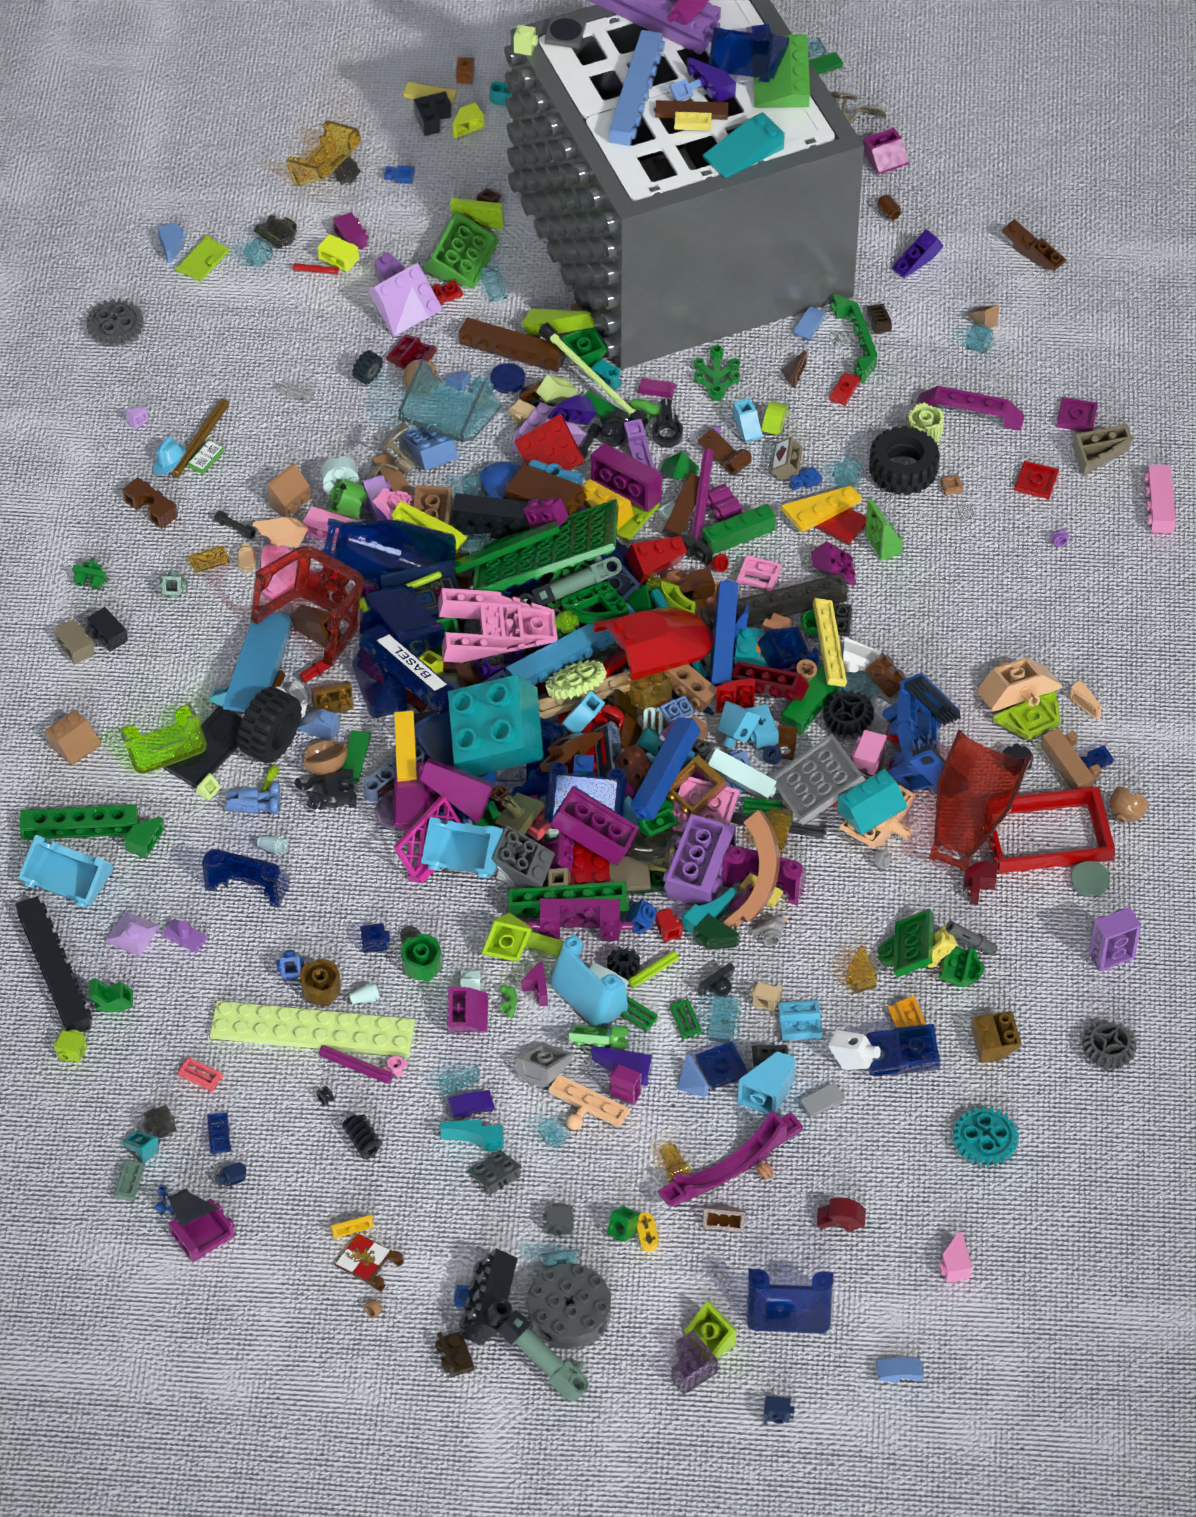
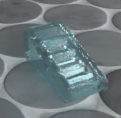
[481,265,507,302]
[439,1066,479,1098]

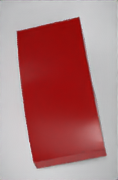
[431,280,464,304]

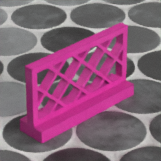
[393,796,461,884]

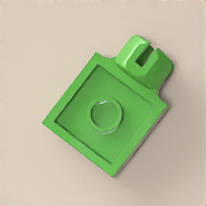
[569,1025,629,1050]

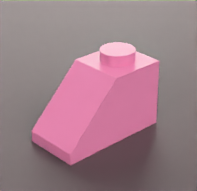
[939,1232,972,1283]

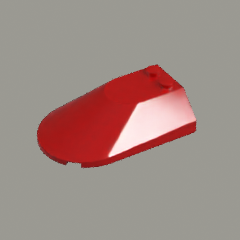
[593,607,713,681]

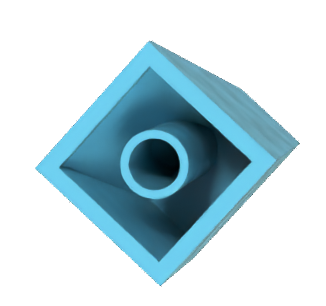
[738,1051,796,1115]

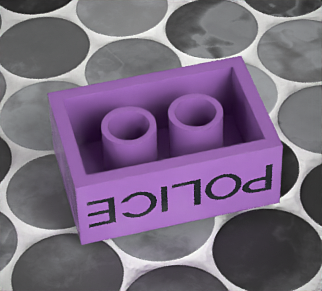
[1089,907,1141,972]

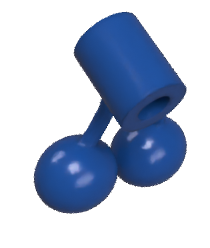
[155,1185,174,1213]

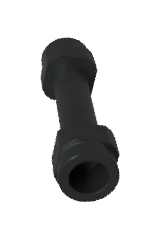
[578,423,601,460]
[214,510,256,539]

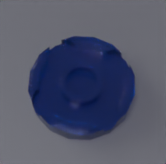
[490,363,525,394]

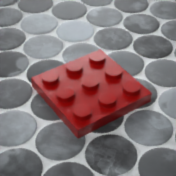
[514,414,586,471]

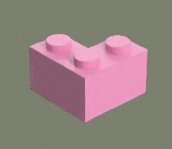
[850,730,887,775]

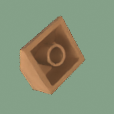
[267,463,311,517]
[45,709,101,766]

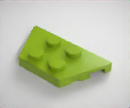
[992,690,1061,740]

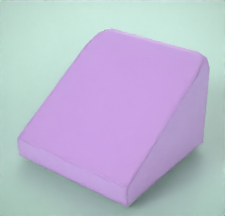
[125,407,149,429]

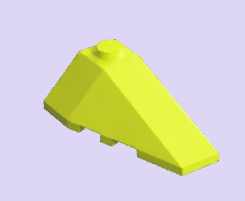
[391,501,467,564]

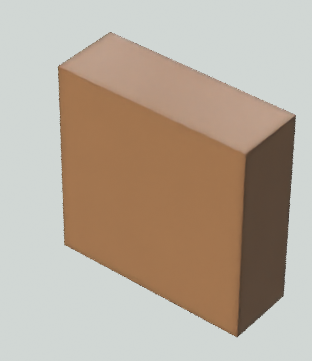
[940,475,963,496]

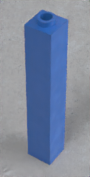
[709,580,739,688]
[630,717,701,820]

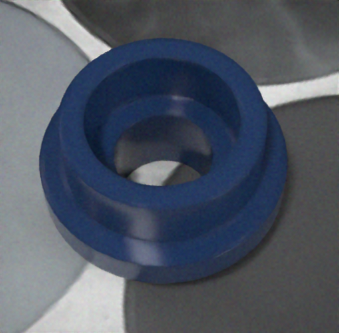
[763,746,782,765]

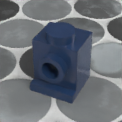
[763,1396,795,1425]

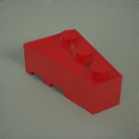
[625,536,687,584]

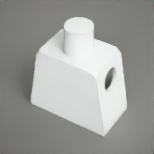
[828,1030,880,1070]

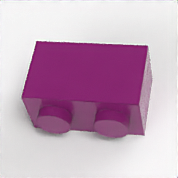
[333,212,368,249]

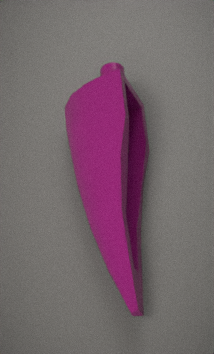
[667,0,709,25]

